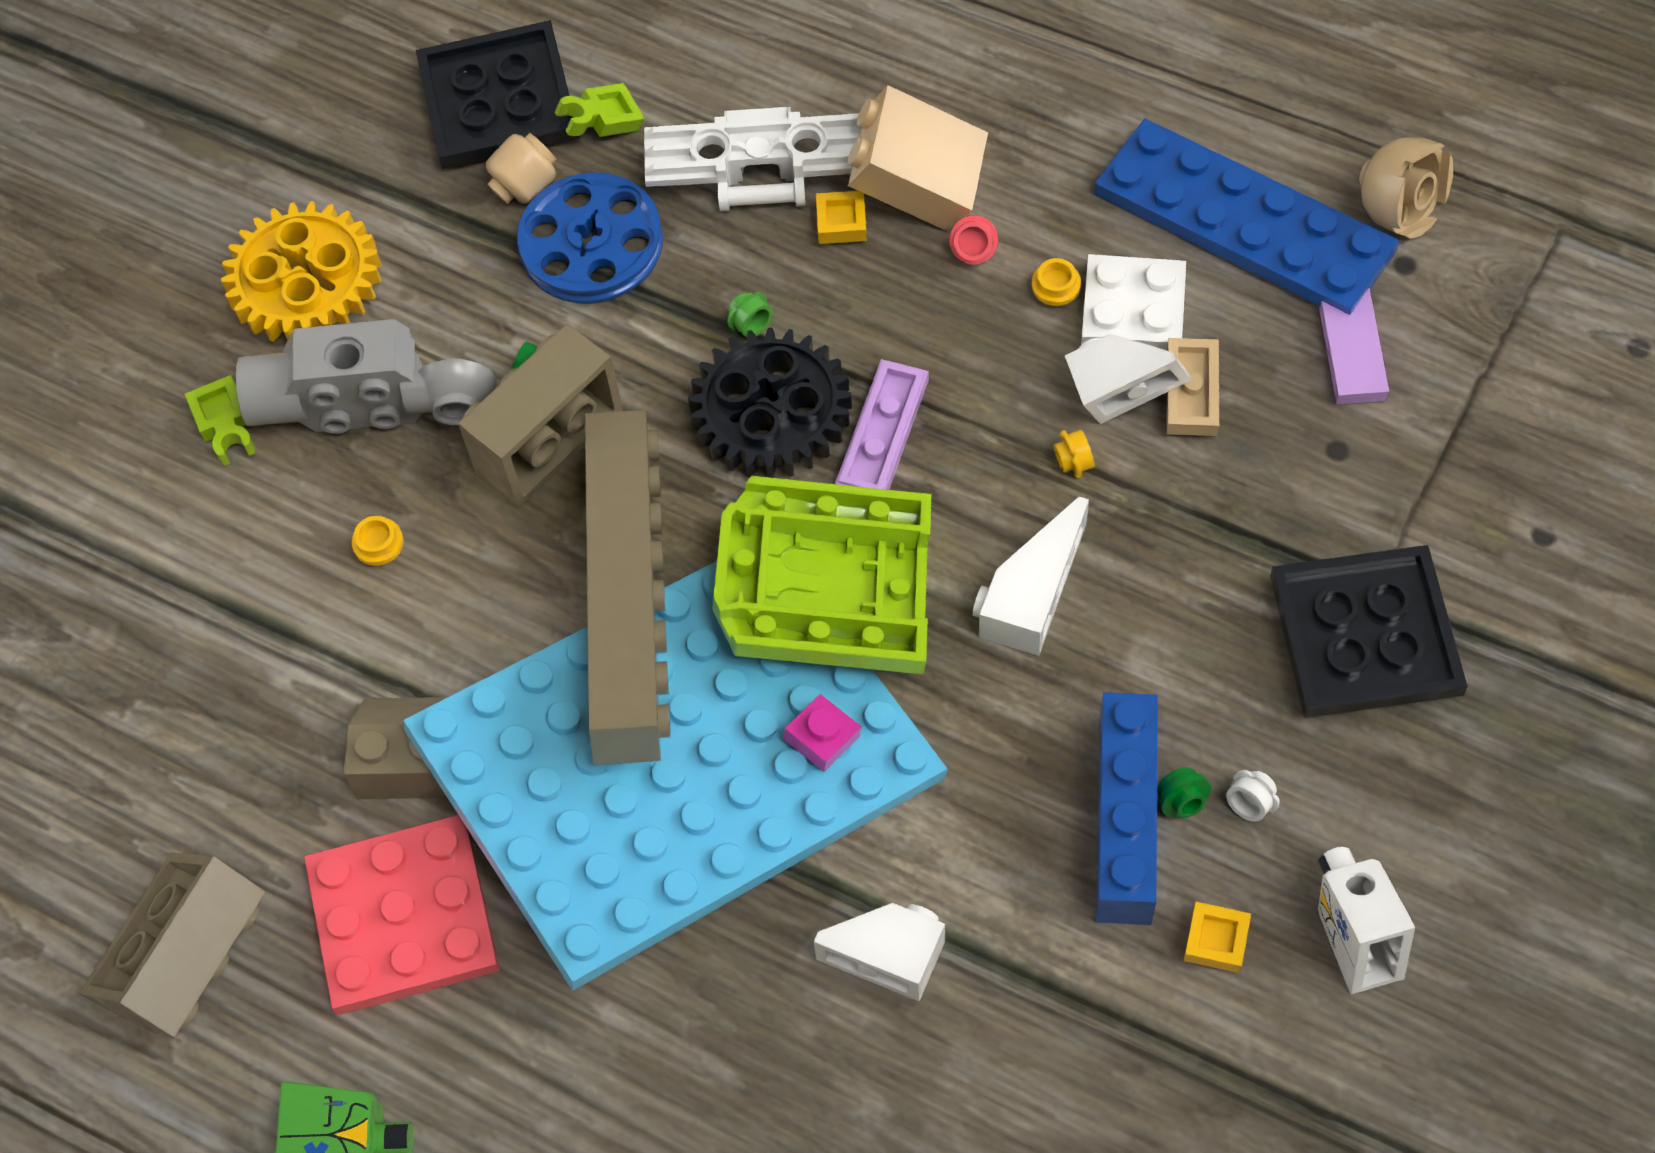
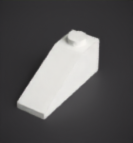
[973,497,1089,656]

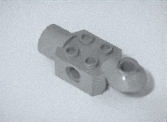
[236,319,496,434]

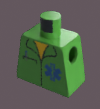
[276,1082,414,1153]

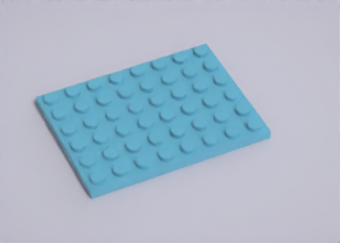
[403,561,948,991]

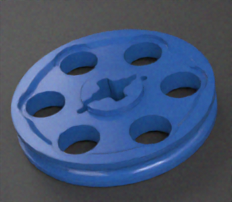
[517,172,663,303]

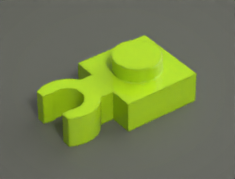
[555,83,645,137]
[185,375,255,466]

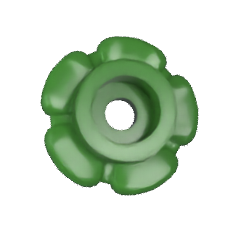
[727,292,773,337]

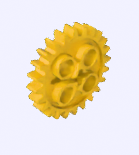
[221,201,382,342]

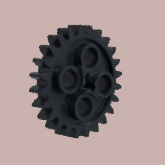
[688,327,852,478]

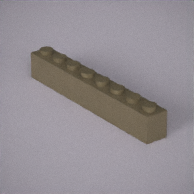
[585,410,671,765]

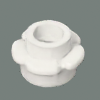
[1226,770,1280,822]

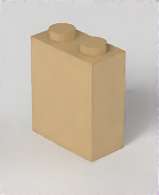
[848,85,988,232]

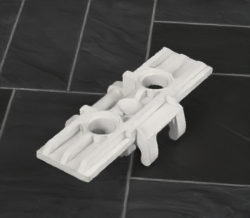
[644,107,862,212]

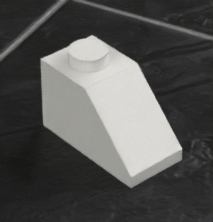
[1065,333,1191,424]
[814,903,945,1001]

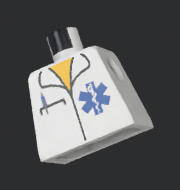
[1318,847,1415,994]

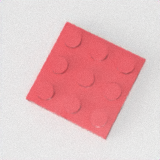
[304,815,500,1016]

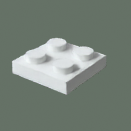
[1081,254,1186,350]

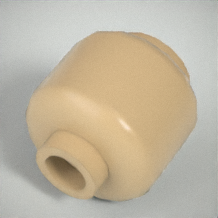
[486,133,557,204]

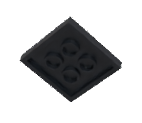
[416,20,580,169]
[1270,545,1468,718]

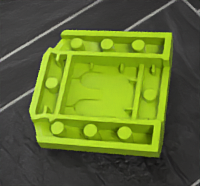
[712,476,932,674]

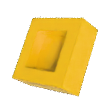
[816,191,867,244]
[1184,901,1251,974]

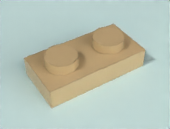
[1166,338,1219,436]

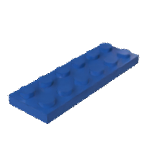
[1094,118,1399,315]

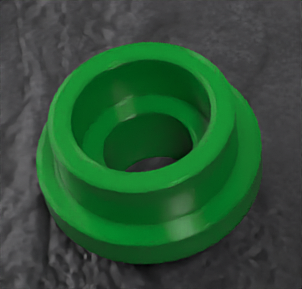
[1157,767,1211,818]

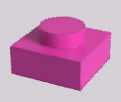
[783,694,862,772]

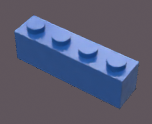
[1095,692,1158,925]

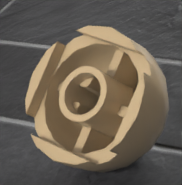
[1359,137,1453,239]

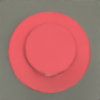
[950,215,998,265]

